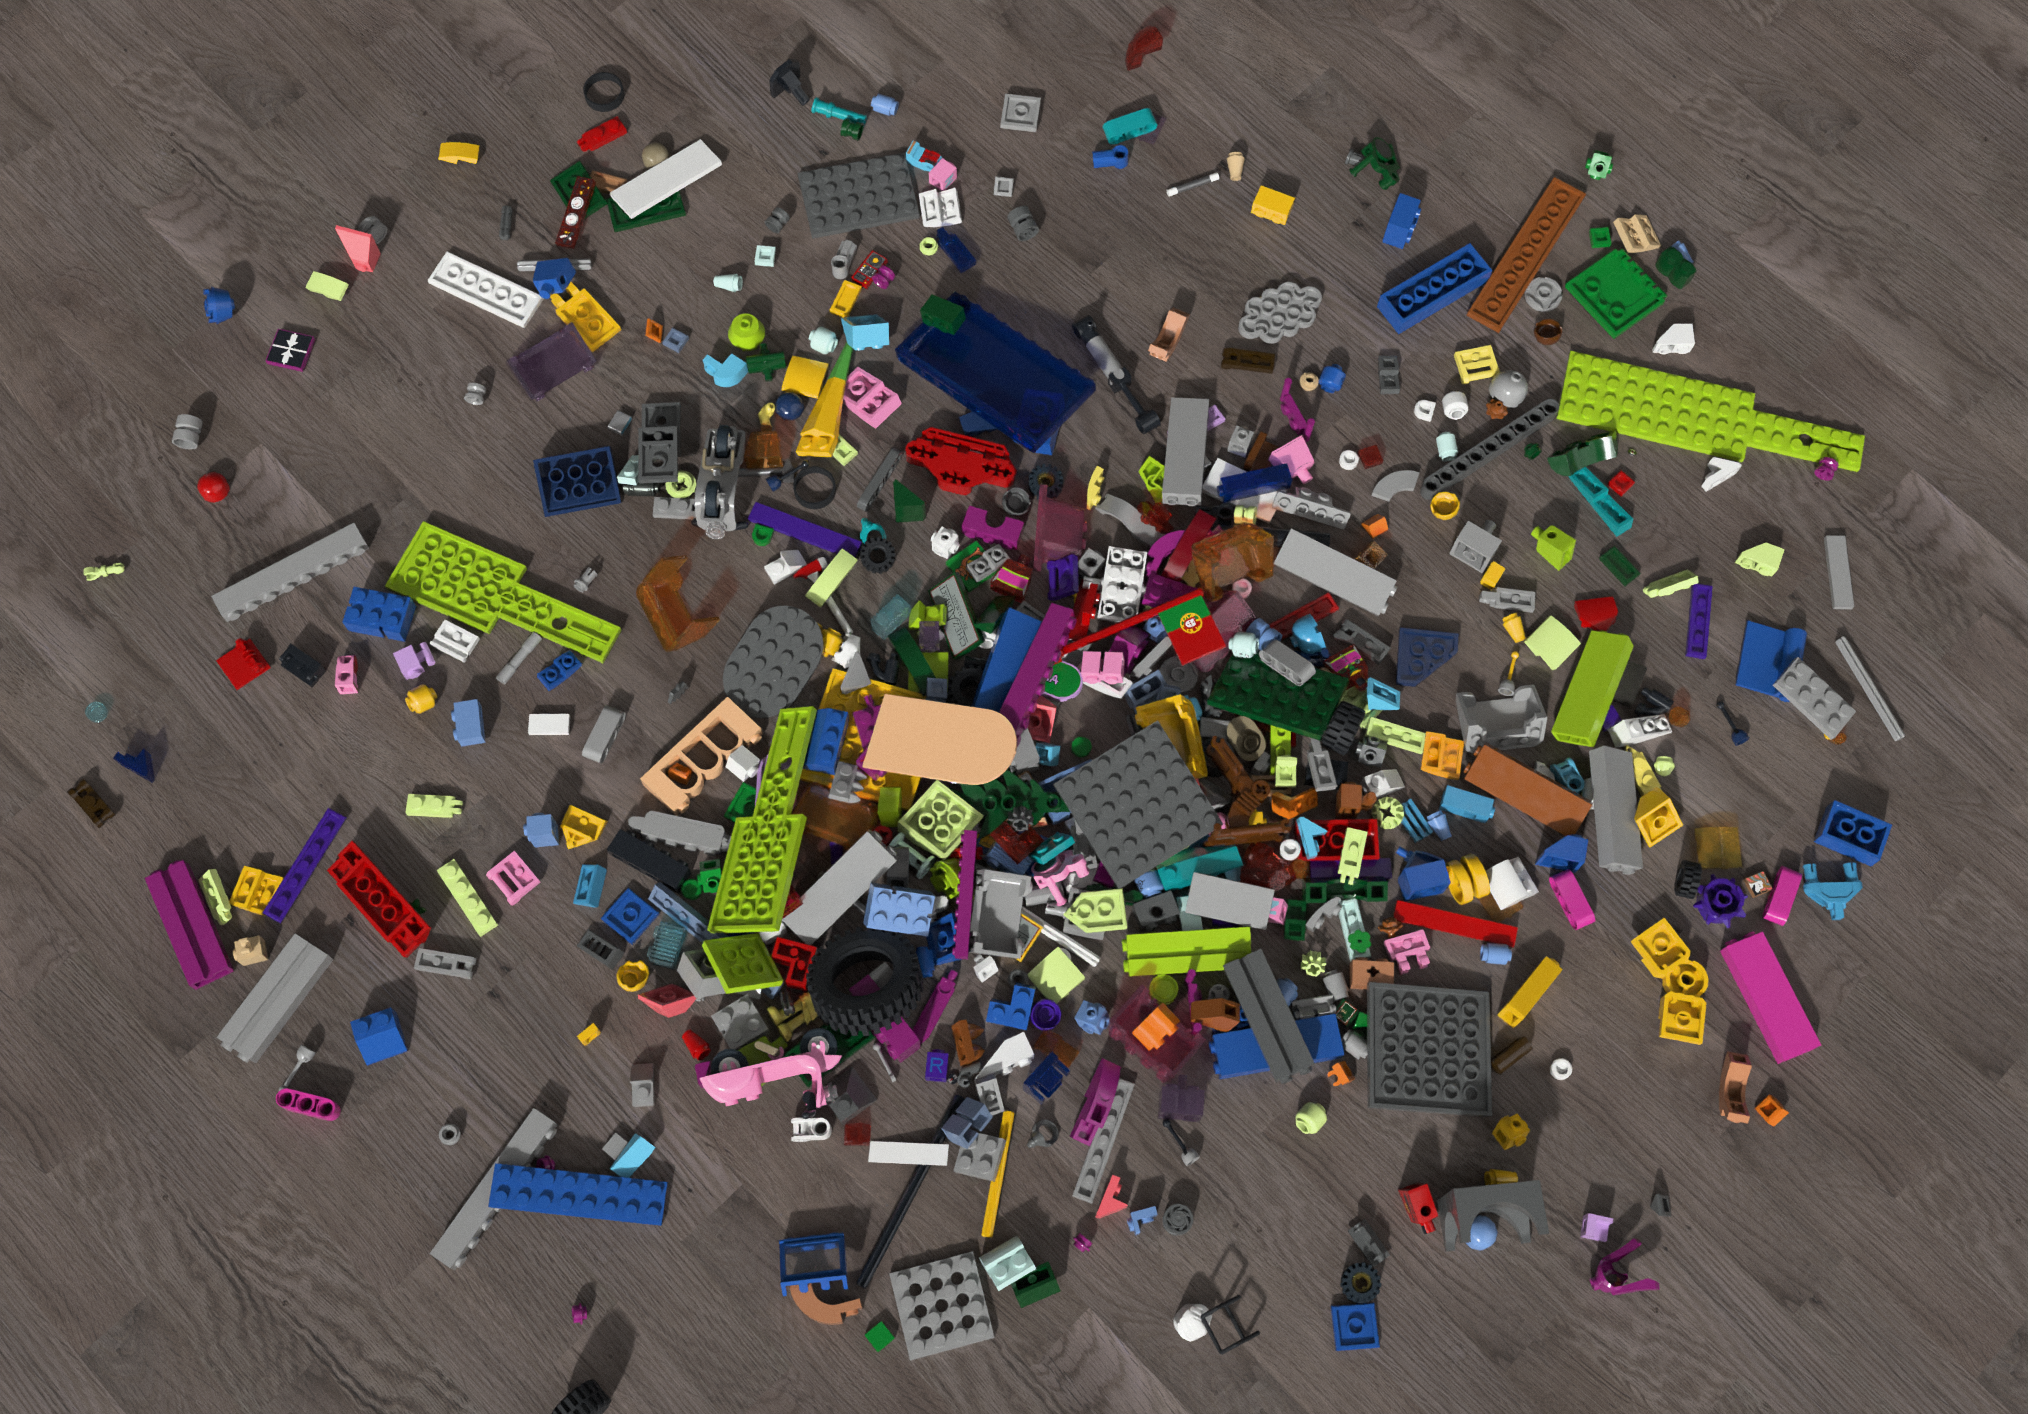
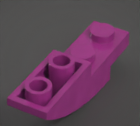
[1069,1058,1121,1146]

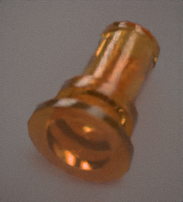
[1289,859,1310,879]

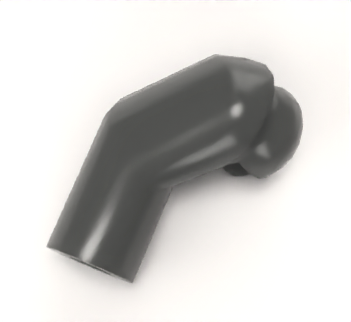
[957,1061,983,1088]

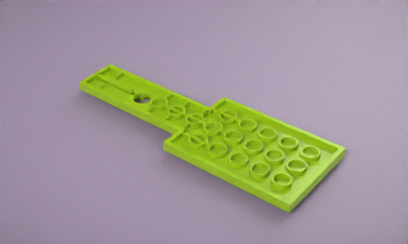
[385,521,621,663]
[707,706,817,933]

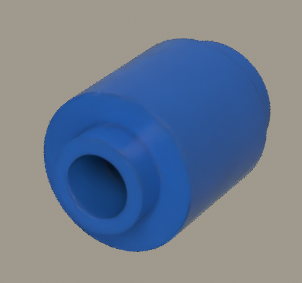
[916,946,935,978]

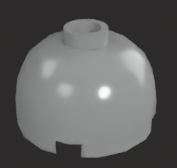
[1488,370,1528,407]

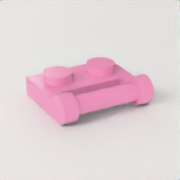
[486,851,541,906]

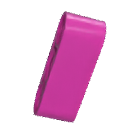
[1762,865,1802,926]
[1549,869,1595,930]
[276,1088,341,1121]

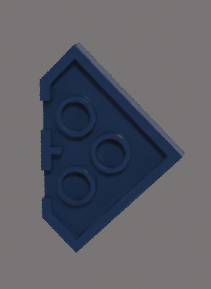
[1396,627,1459,687]

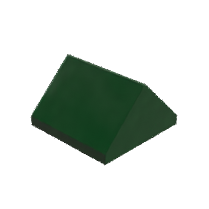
[893,479,926,523]

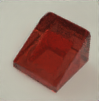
[844,1123,871,1146]

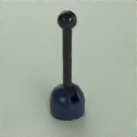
[766,460,809,492]
[1716,701,1749,746]

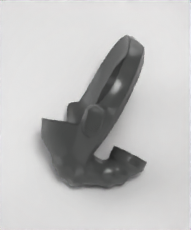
[1027,1119,1059,1148]

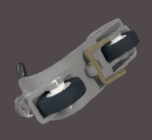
[691,425,749,539]

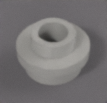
[439,1124,461,1145]

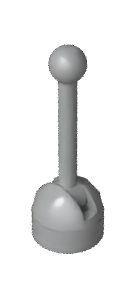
[279,1045,316,1091]

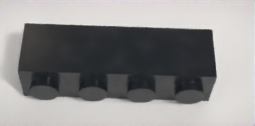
[607,829,691,894]

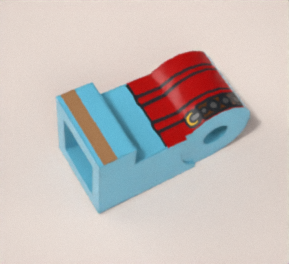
[906,140,942,172]

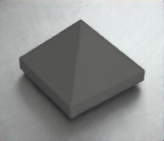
[1650,1194,1671,1217]

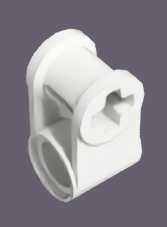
[791,1118,832,1142]

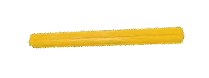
[981,1111,1014,1238]

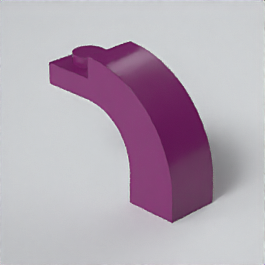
[1145,530,1206,578]

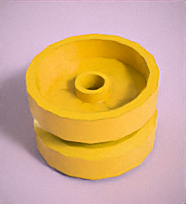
[1445,853,1490,905]

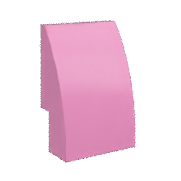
[843,367,902,429]

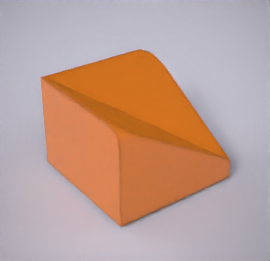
[1754,1094,1789,1126]

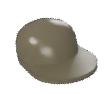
[642,142,671,170]

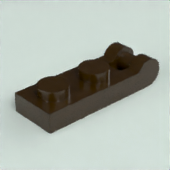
[1221,348,1275,374]

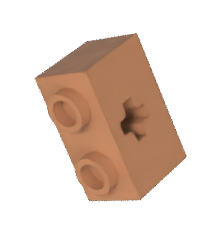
[1349,957,1394,990]

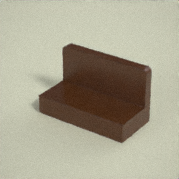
[1243,431,1279,479]

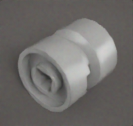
[172,414,203,449]

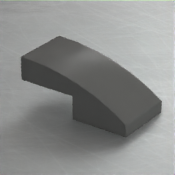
[1378,356,1400,394]

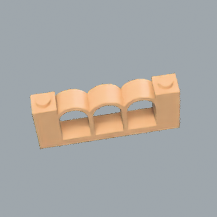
[640,697,763,816]

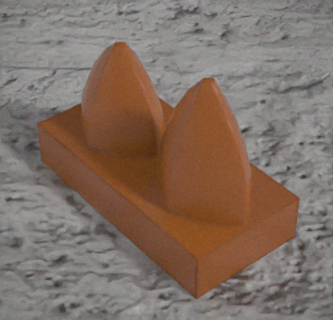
[951,1019,985,1066]

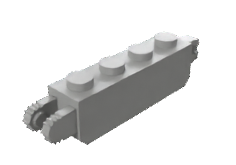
[628,811,731,856]

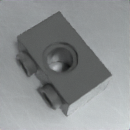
[1132,891,1180,932]

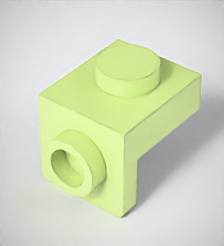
[1275,755,1297,788]

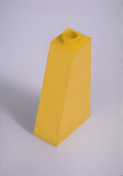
[1497,956,1563,1028]

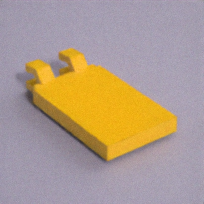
[550,282,621,353]

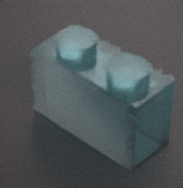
[871,594,911,640]
[647,921,687,970]

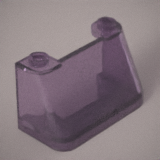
[505,322,597,402]

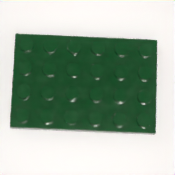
[1207,650,1349,741]

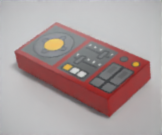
[851,250,888,289]

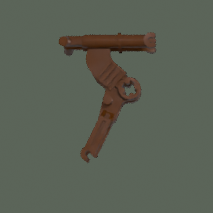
[1202,736,1291,847]

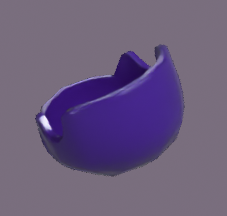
[1030,999,1062,1030]

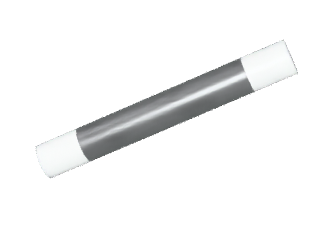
[1166,172,1219,197]

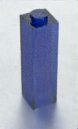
[1217,463,1292,503]

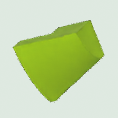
[1138,456,1165,507]

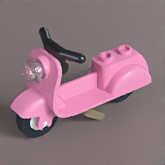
[699,1028,842,1119]

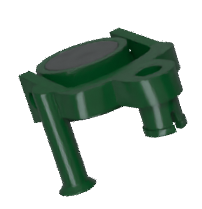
[1349,137,1400,190]

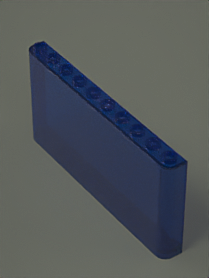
[895,291,1096,453]

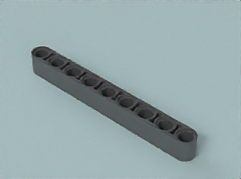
[1420,399,1559,500]

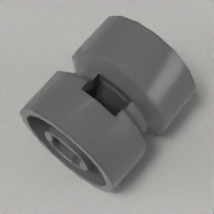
[1007,206,1039,241]

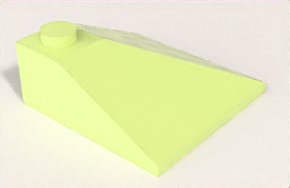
[897,780,984,860]

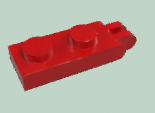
[577,116,627,152]

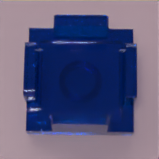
[1023,1052,1070,1105]

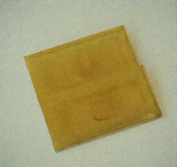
[1695,827,1742,869]

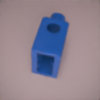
[533,258,576,299]

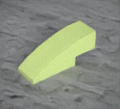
[805,549,857,608]

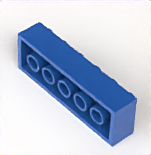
[1377,243,1492,334]

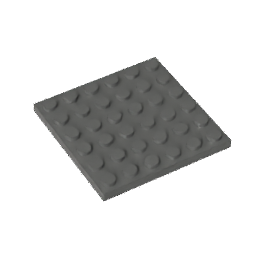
[1053,720,1223,889]
[1367,982,1492,1117]

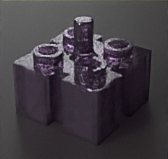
[1157,1075,1205,1123]

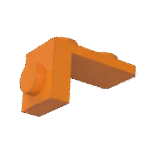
[1271,787,1318,819]

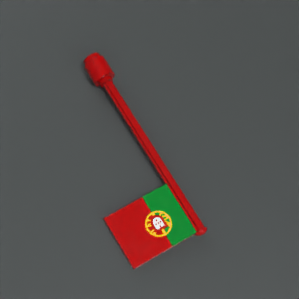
[1054,587,1226,666]

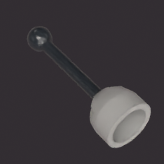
[1162,1119,1200,1166]

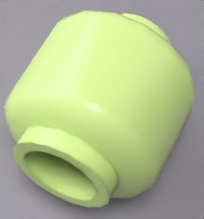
[1295,1102,1327,1134]

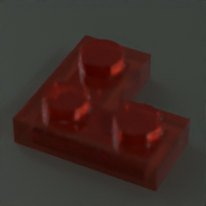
[990,821,1044,865]

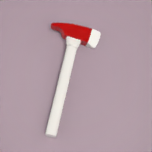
[793,557,853,634]

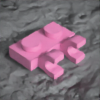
[1384,930,1430,975]

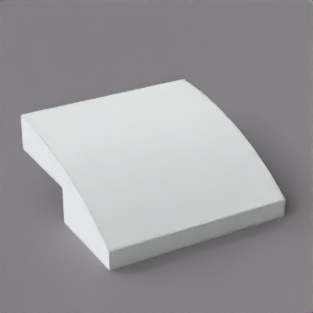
[919,188,962,227]

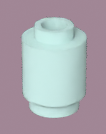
[1436,432,1458,462]

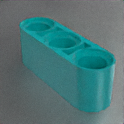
[1102,108,1158,145]

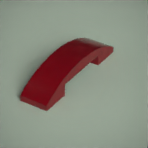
[1161,509,1216,582]

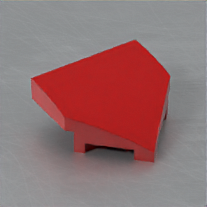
[1574,596,1618,632]

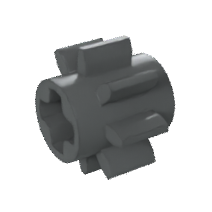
[1008,806,1034,831]

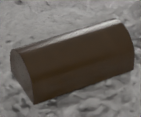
[1491,1036,1533,1075]

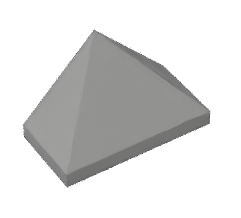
[841,652,871,695]

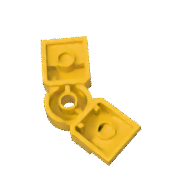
[1630,918,1708,1045]

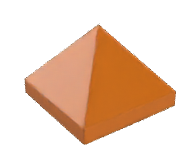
[645,318,663,343]

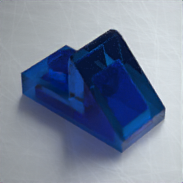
[113,748,155,783]

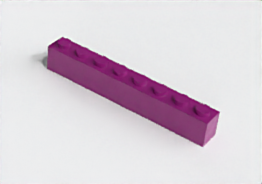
[999,603,1077,747]

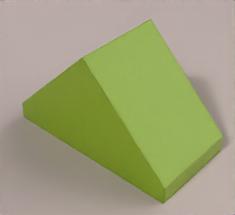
[877,787,902,827]

